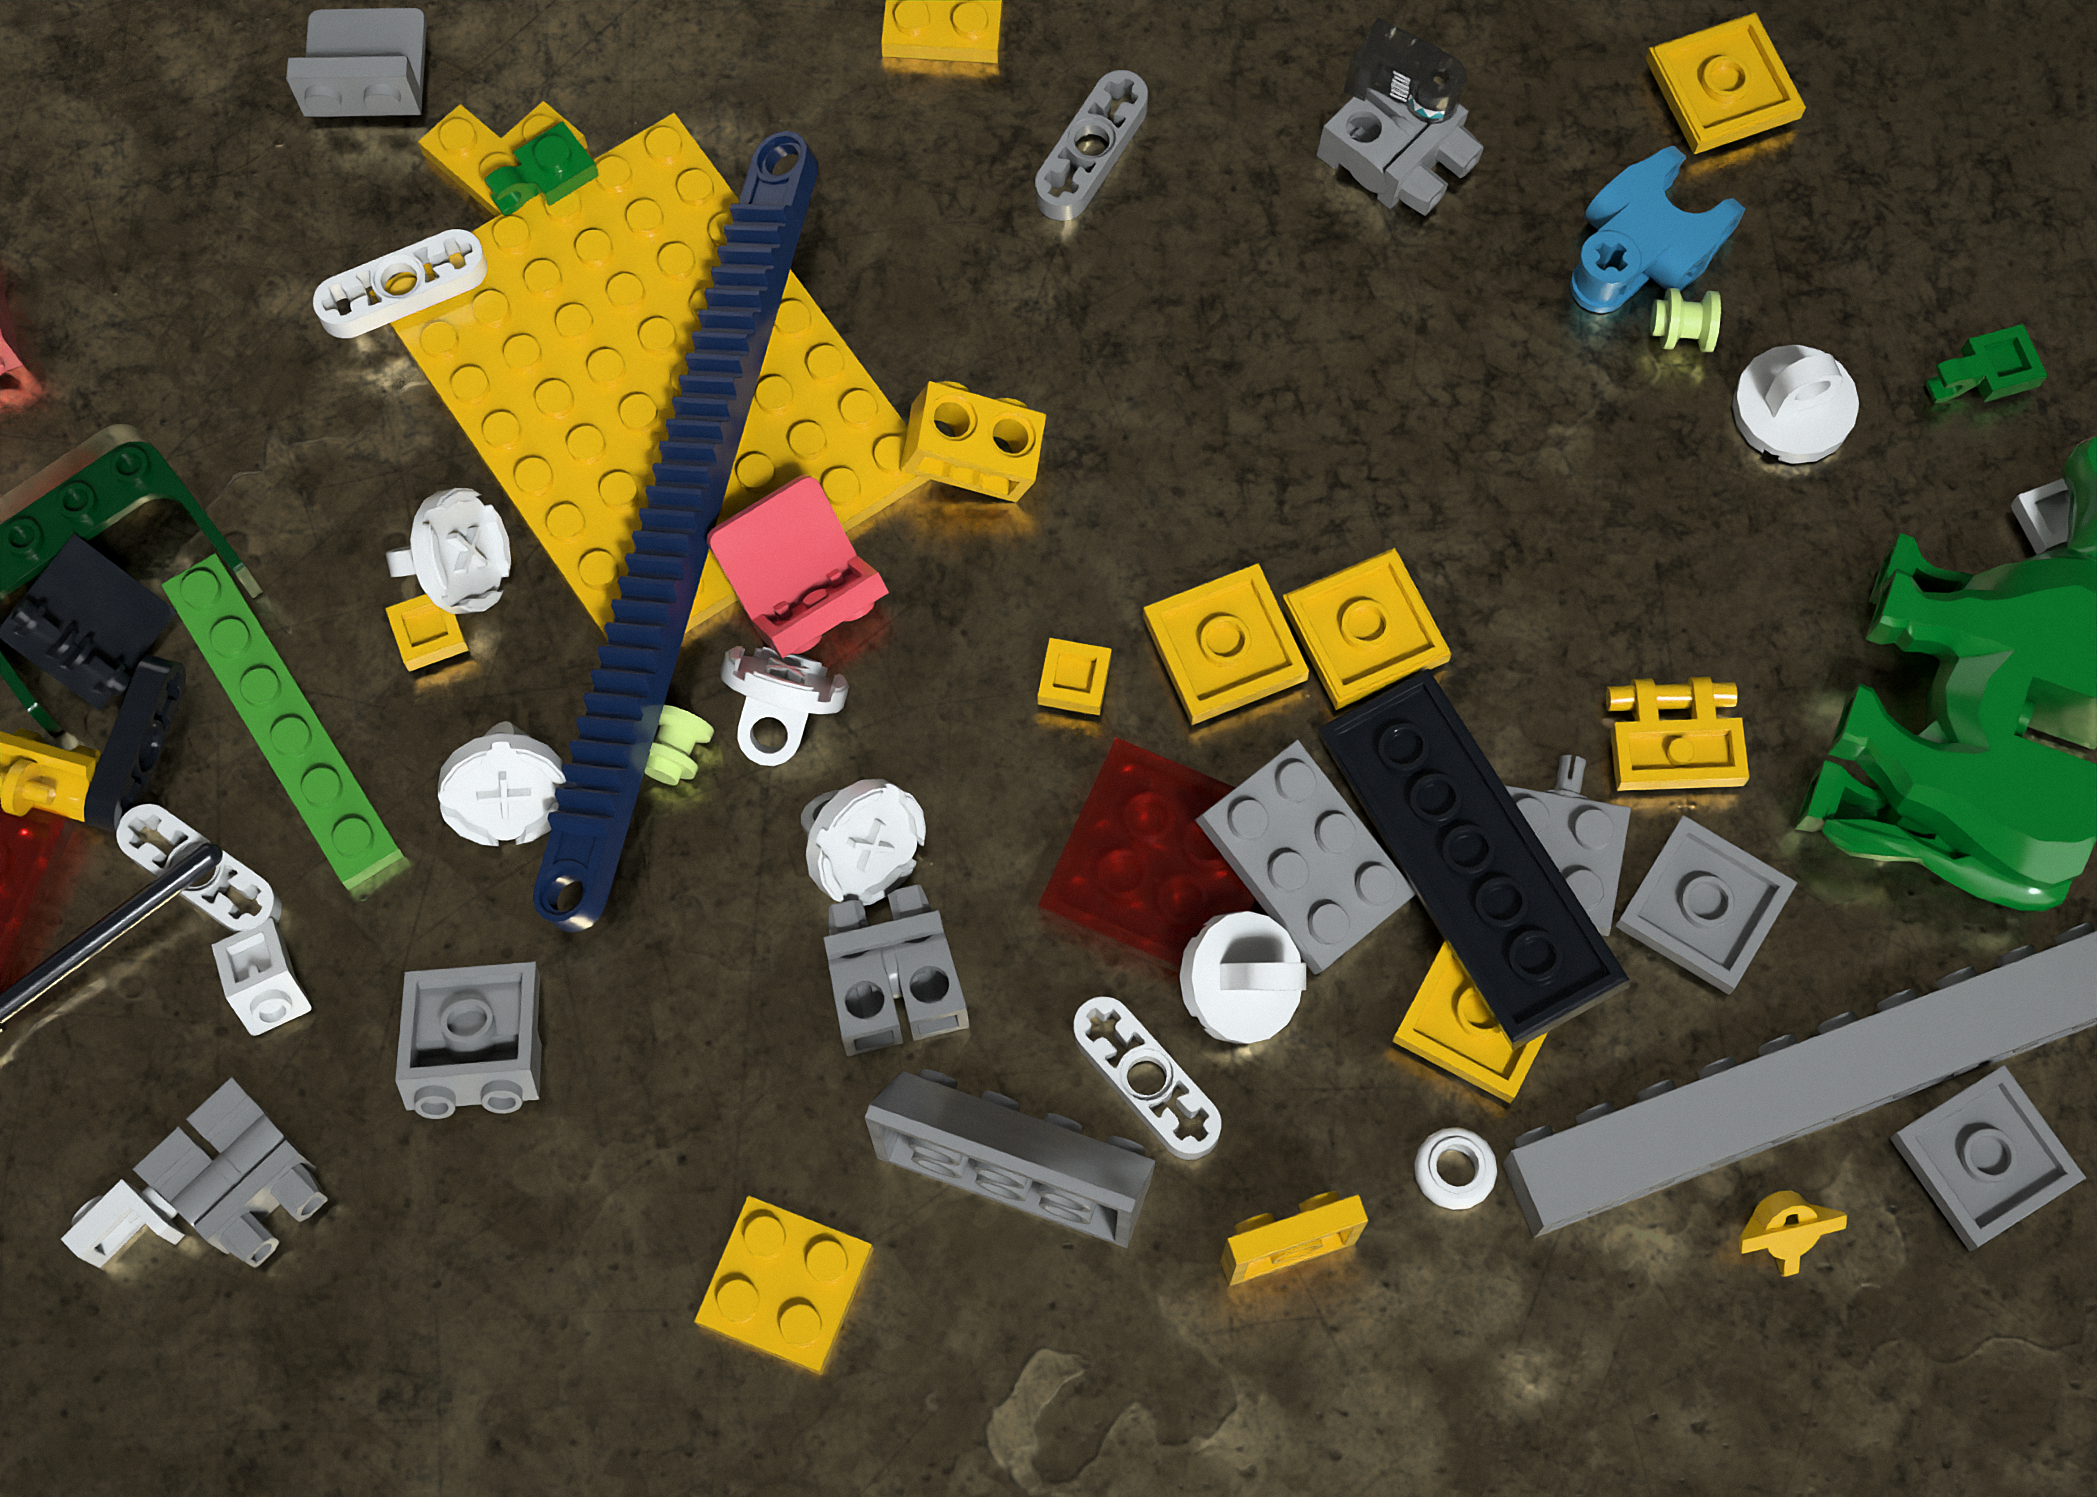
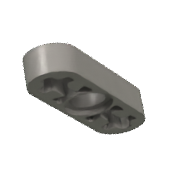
[1035,70,1148,221]

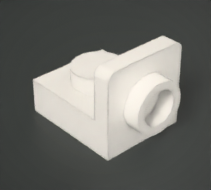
[211,918,311,1036]

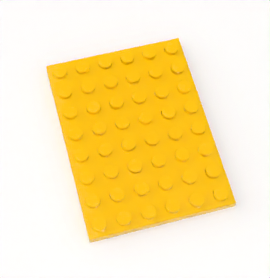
[369,113,930,642]

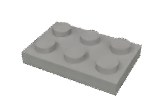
[1195,740,1416,975]

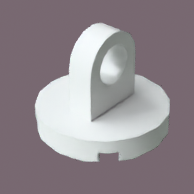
[1732,345,1859,464]
[385,488,511,614]
[720,646,849,766]
[438,721,566,846]
[801,779,926,905]
[1179,911,1306,1044]

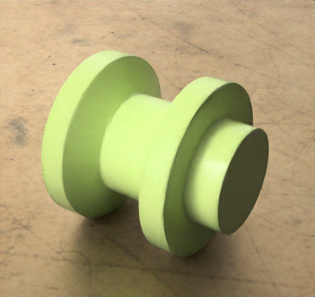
[1650,288,1721,352]
[644,705,714,785]

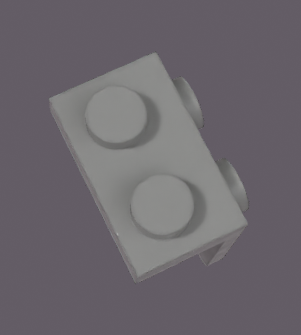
[286,8,427,117]

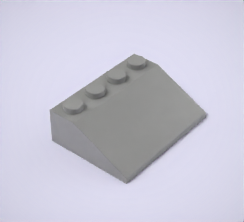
[864,1069,1155,1248]

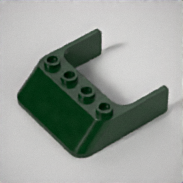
[0,424,263,736]

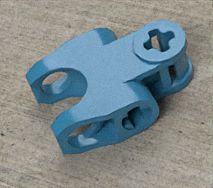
[1570,146,1746,313]

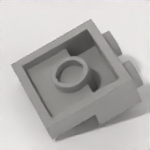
[395,961,542,1119]

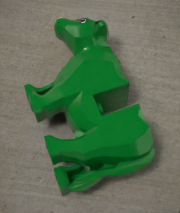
[1795,436,2097,911]

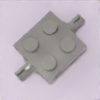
[1504,755,1631,937]

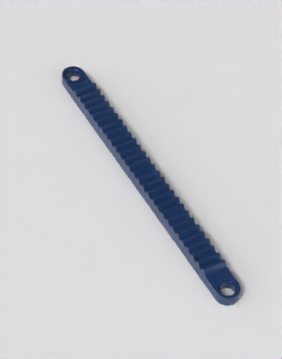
[533,131,819,932]

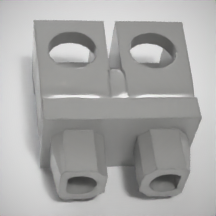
[1316,53,1484,216]
[823,885,970,1057]
[133,1077,327,1268]

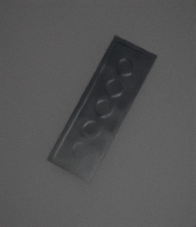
[1317,668,1630,1051]

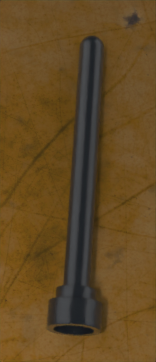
[0,842,223,1034]

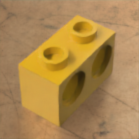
[900,381,1046,503]

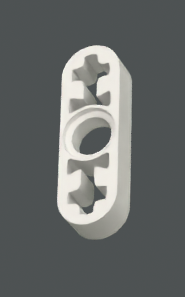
[313,229,488,338]
[116,804,282,934]
[1074,997,1221,1160]

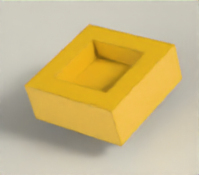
[385,594,469,672]
[1038,638,1112,716]

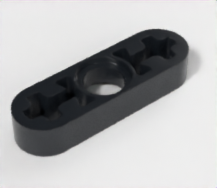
[84,655,186,833]

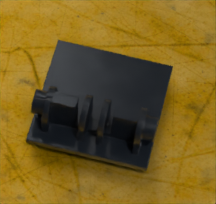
[0,534,177,711]

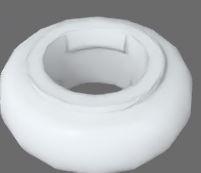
[1414,1127,1497,1210]

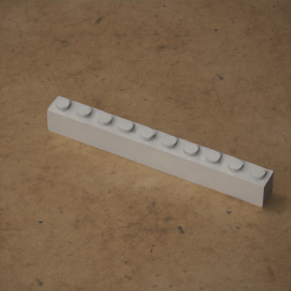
[1502,922,2097,1238]

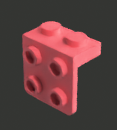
[707,474,889,659]

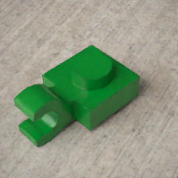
[484,121,599,216]
[1924,324,2048,403]

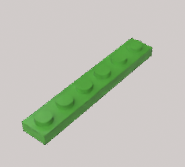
[161,553,404,890]

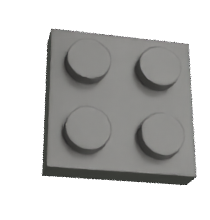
[1615,815,1798,995]
[1890,1065,2086,1252]

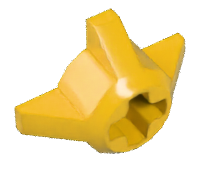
[1738,1190,1847,1276]

